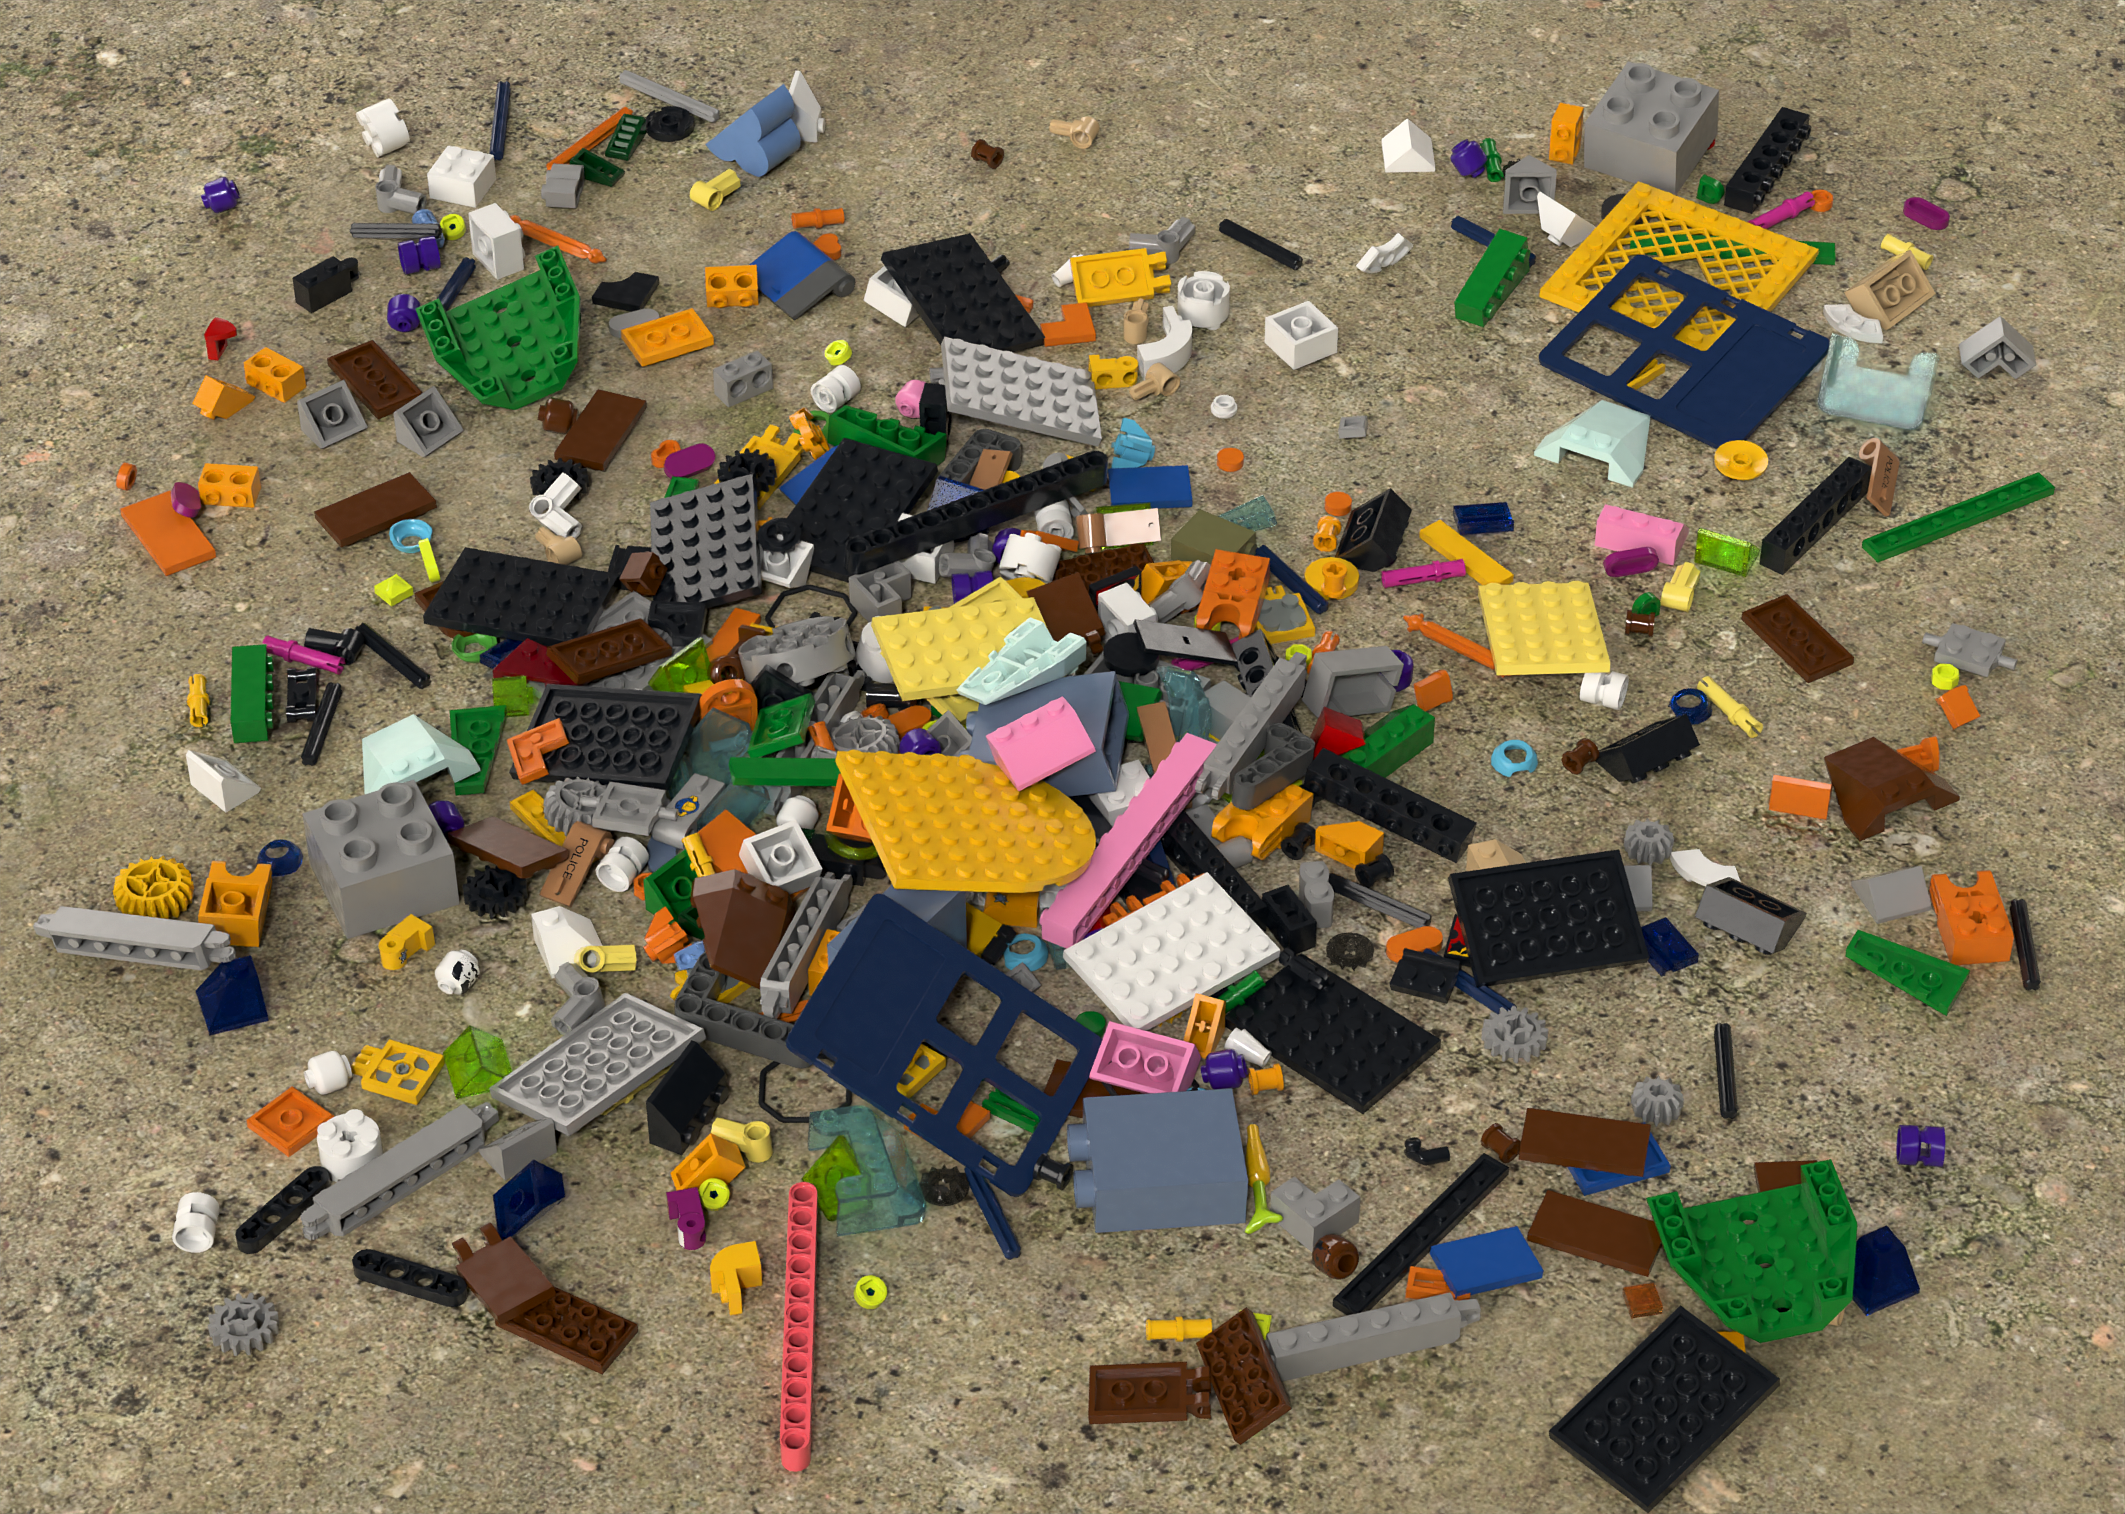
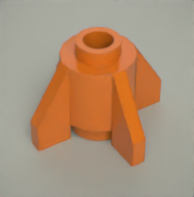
[643,906,692,964]

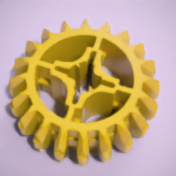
[113,855,194,919]

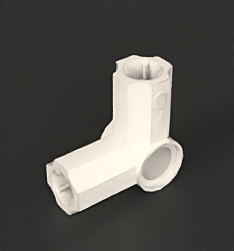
[529,473,582,539]

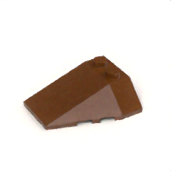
[1824,737,1960,842]
[690,869,796,989]

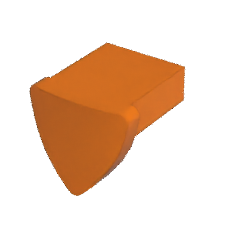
[1414,670,1453,711]
[1935,685,1980,730]
[1897,736,1939,772]

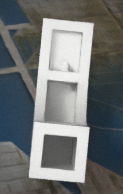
[1137,306,1192,380]

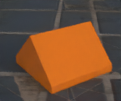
[1769,775,1833,820]

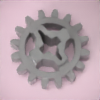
[1481,1006,1548,1063]
[208,1293,279,1356]

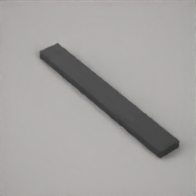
[1333,1153,1509,1316]

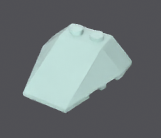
[1534,400,1650,488]
[956,617,1086,705]
[362,714,481,794]

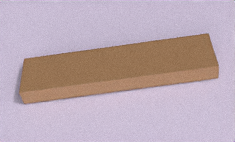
[1137,701,1192,809]

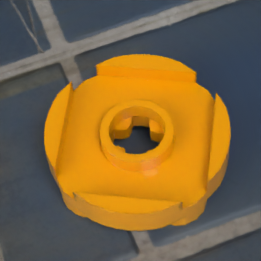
[789,407,830,460]

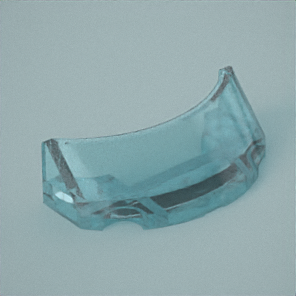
[1144,666,1212,778]

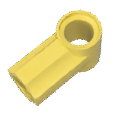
[690,169,741,211]
[1660,562,1700,612]
[574,945,636,973]
[711,1117,773,1163]

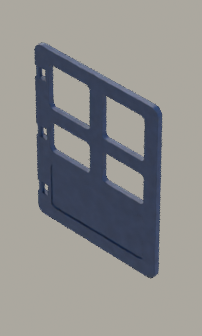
[1539,255,1831,449]
[786,894,1102,1197]

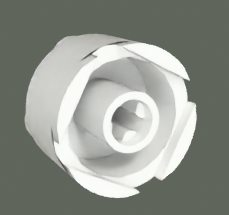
[356,98,410,157]
[1177,271,1230,330]
[998,533,1062,584]
[854,616,893,683]
[317,1109,383,1182]

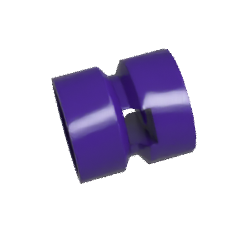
[398,236,441,275]
[951,570,993,604]
[1896,1125,1945,1167]

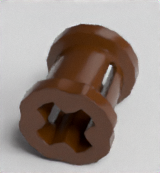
[971,139,1004,169]
[1625,610,1655,637]
[1561,738,1599,775]
[1481,1123,1521,1164]

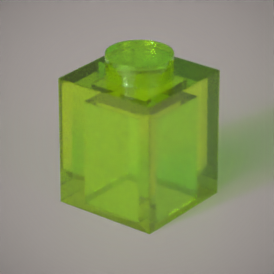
[492,676,534,717]

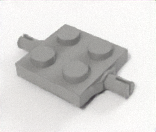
[1922,623,2018,677]
[580,782,679,836]

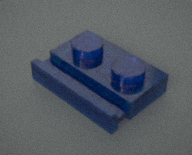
[1453,502,1514,535]
[1641,917,1699,977]

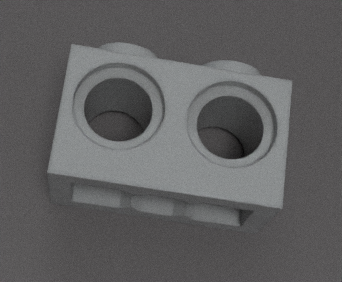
[713,350,773,408]

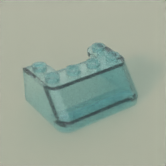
[1818,333,1940,430]
[669,708,770,832]
[808,1105,926,1237]

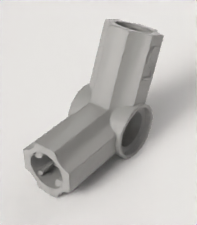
[375,165,427,214]
[1129,217,1196,264]
[938,533,996,577]
[1147,560,1211,623]
[551,962,605,1035]

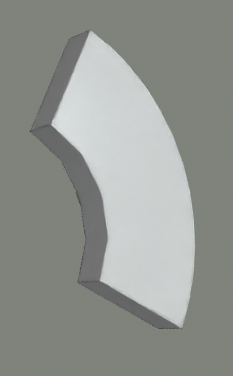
[1356,233,1413,273]
[1823,304,1883,343]
[1670,849,1741,888]

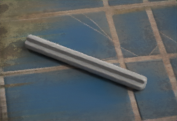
[619,70,720,123]

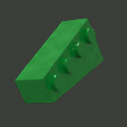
[1454,228,1530,328]
[827,405,947,466]

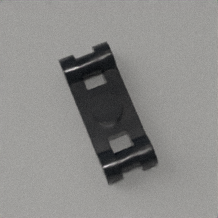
[286,666,317,723]

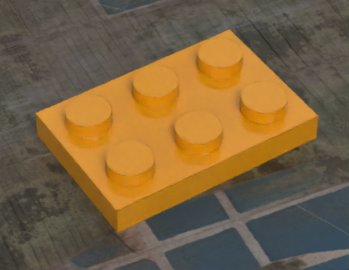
[621,308,714,367]

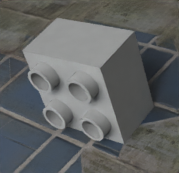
[1584,61,1719,195]
[302,780,460,939]

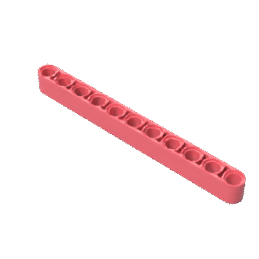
[780,1182,818,1472]

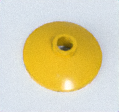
[1714,440,1768,480]

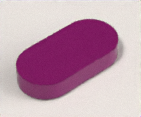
[1903,197,1950,230]
[664,443,715,479]
[171,482,201,518]
[1603,547,1659,577]

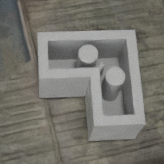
[1959,316,2036,379]
[849,561,911,622]
[1270,1177,1360,1252]

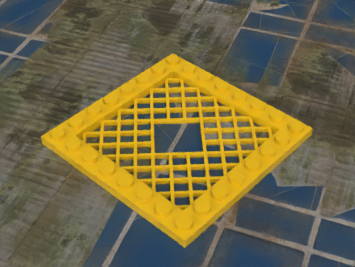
[1539,181,1819,351]

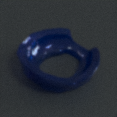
[1668,688,1713,725]
[256,839,303,877]

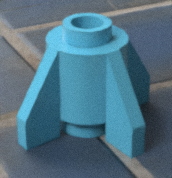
[1111,418,1155,468]

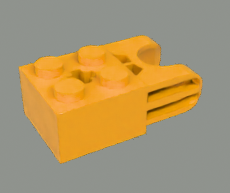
[1211,784,1314,860]
[198,861,272,947]

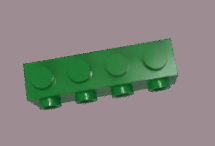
[230,644,274,743]

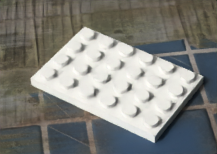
[1063,872,1280,1031]

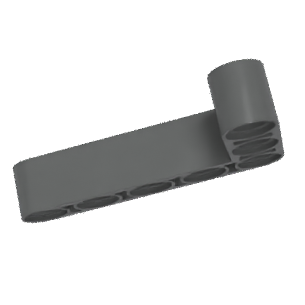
[674,952,811,1069]

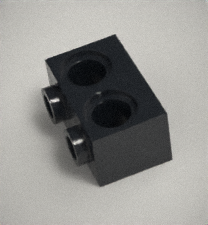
[919,383,952,447]
[1262,885,1317,954]

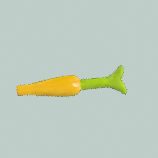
[1245,1124,1283,1234]

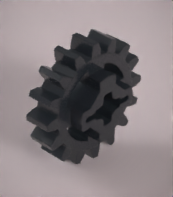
[717,448,777,497]
[530,458,589,504]
[463,865,528,919]

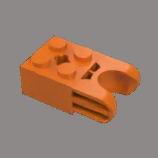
[1196,549,1270,640]
[1929,870,2014,965]

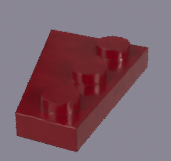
[493,638,590,687]

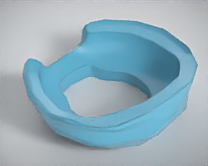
[389,519,433,553]
[1491,740,1538,777]
[1004,934,1048,972]

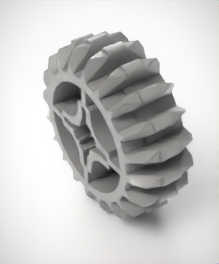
[829,715,900,754]
[543,777,614,836]

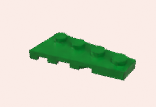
[449,705,507,796]
[1845,930,1970,1016]

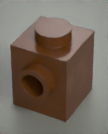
[620,551,667,596]

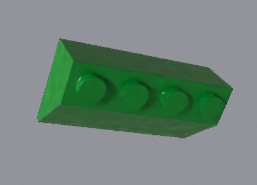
[1339,704,1435,778]

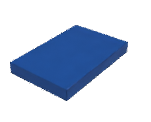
[1108,465,1192,510]
[1567,1122,1671,1196]
[1430,1226,1544,1299]

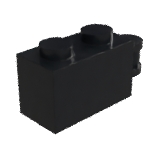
[292,256,360,314]
[810,833,886,886]

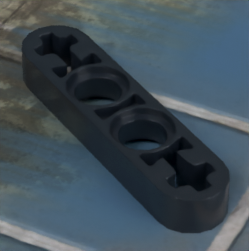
[235,1166,331,1254]
[352,1249,468,1307]

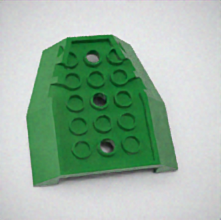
[416,246,581,410]
[1646,1159,1858,1343]

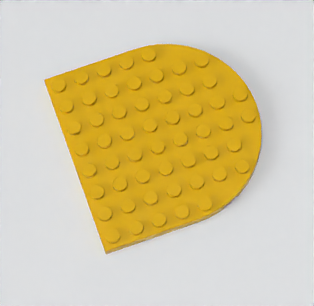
[835,750,1096,893]

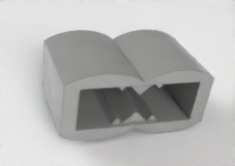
[541,163,585,208]
[1299,861,1334,929]

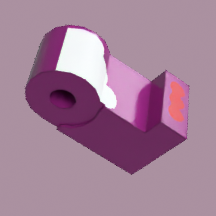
[666,1187,706,1250]

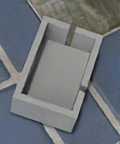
[1302,646,1404,718]

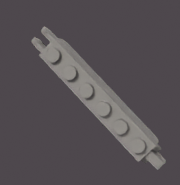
[1195,652,1307,800]
[763,668,866,816]
[760,872,853,1019]
[33,906,236,970]
[300,1102,499,1240]
[1264,1292,1481,1382]

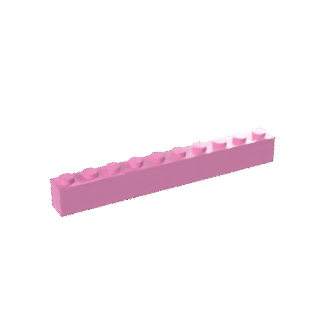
[1039,733,1217,949]

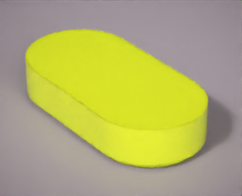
[418,538,441,583]

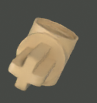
[1049,116,1100,149]
[1124,298,1149,344]
[1129,363,1180,400]
[535,527,582,565]

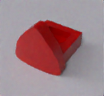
[204,317,237,361]

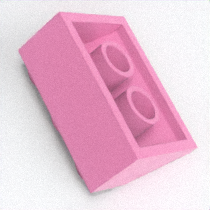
[1595,504,1689,565]
[986,696,1096,791]
[1089,1021,1201,1094]

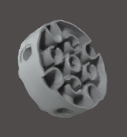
[738,616,855,686]

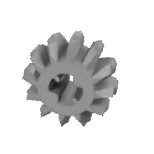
[1624,818,1674,865]
[1631,1075,1684,1127]

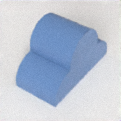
[705,84,801,177]

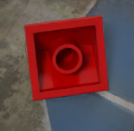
[1310,706,1365,760]

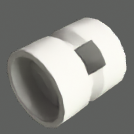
[811,365,861,413]
[1034,499,1074,539]
[1580,671,1629,710]
[596,837,649,892]
[172,1192,220,1253]

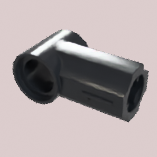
[304,628,365,665]
[866,683,922,711]

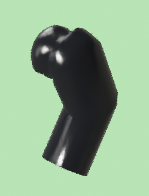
[1404,1137,1450,1166]

